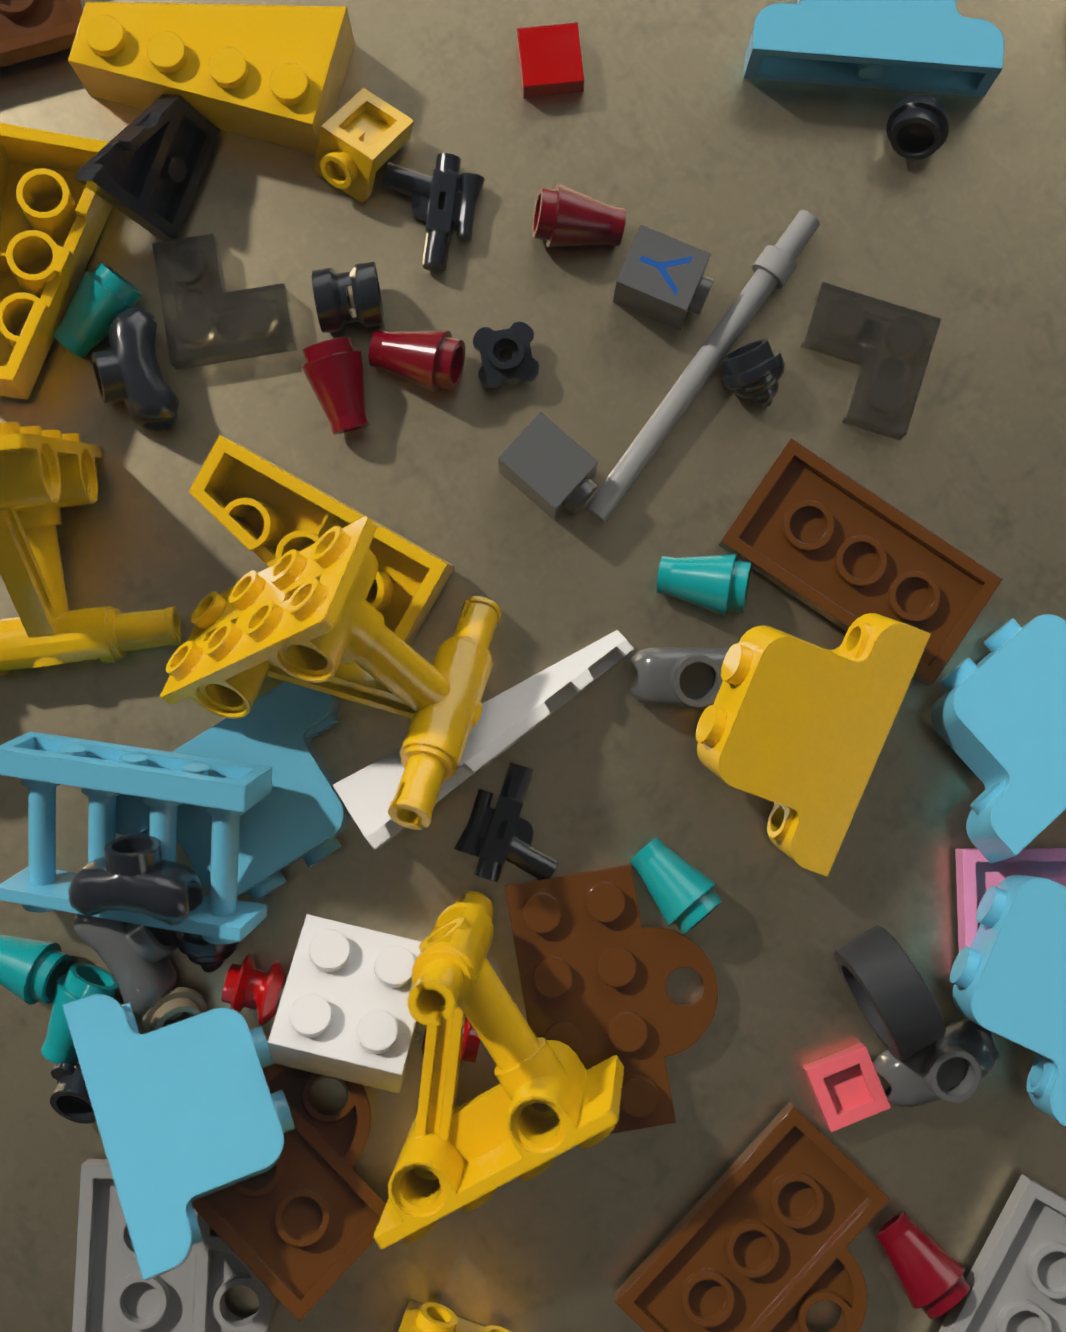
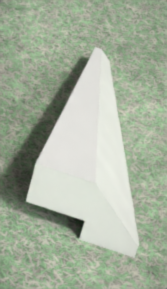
[332,630,634,849]

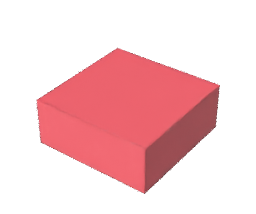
[802,1042,891,1132]

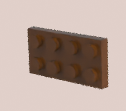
[718,438,1003,686]

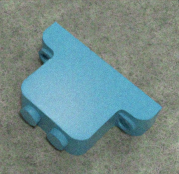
[744,0,1004,97]
[931,614,1066,863]
[116,682,351,902]
[950,874,1066,1126]
[62,994,295,1280]

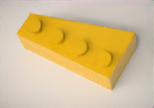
[68,2,355,154]
[0,123,113,400]
[188,435,455,646]

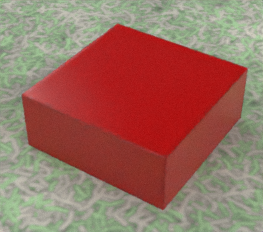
[517,22,584,98]

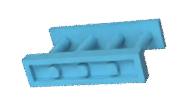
[0,731,272,944]

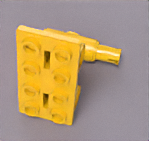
[0,422,182,677]
[160,516,502,830]
[373,891,624,1249]

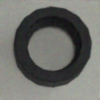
[834,925,946,1061]

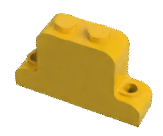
[696,613,931,877]

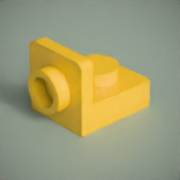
[314,88,414,202]

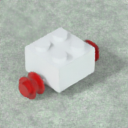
[221,914,481,1094]

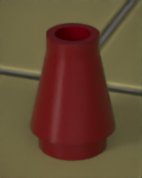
[532,183,626,247]
[368,329,465,393]
[301,337,369,435]
[874,1211,970,1319]

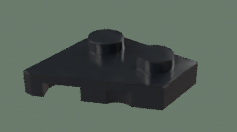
[75,94,220,241]

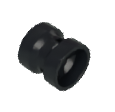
[312,261,384,333]

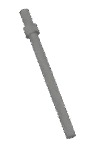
[585,210,820,523]

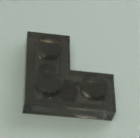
[152,234,297,370]
[800,282,941,441]

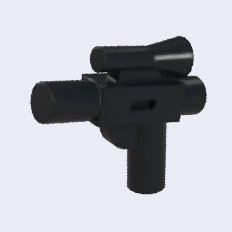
[382,153,485,272]
[453,762,559,882]

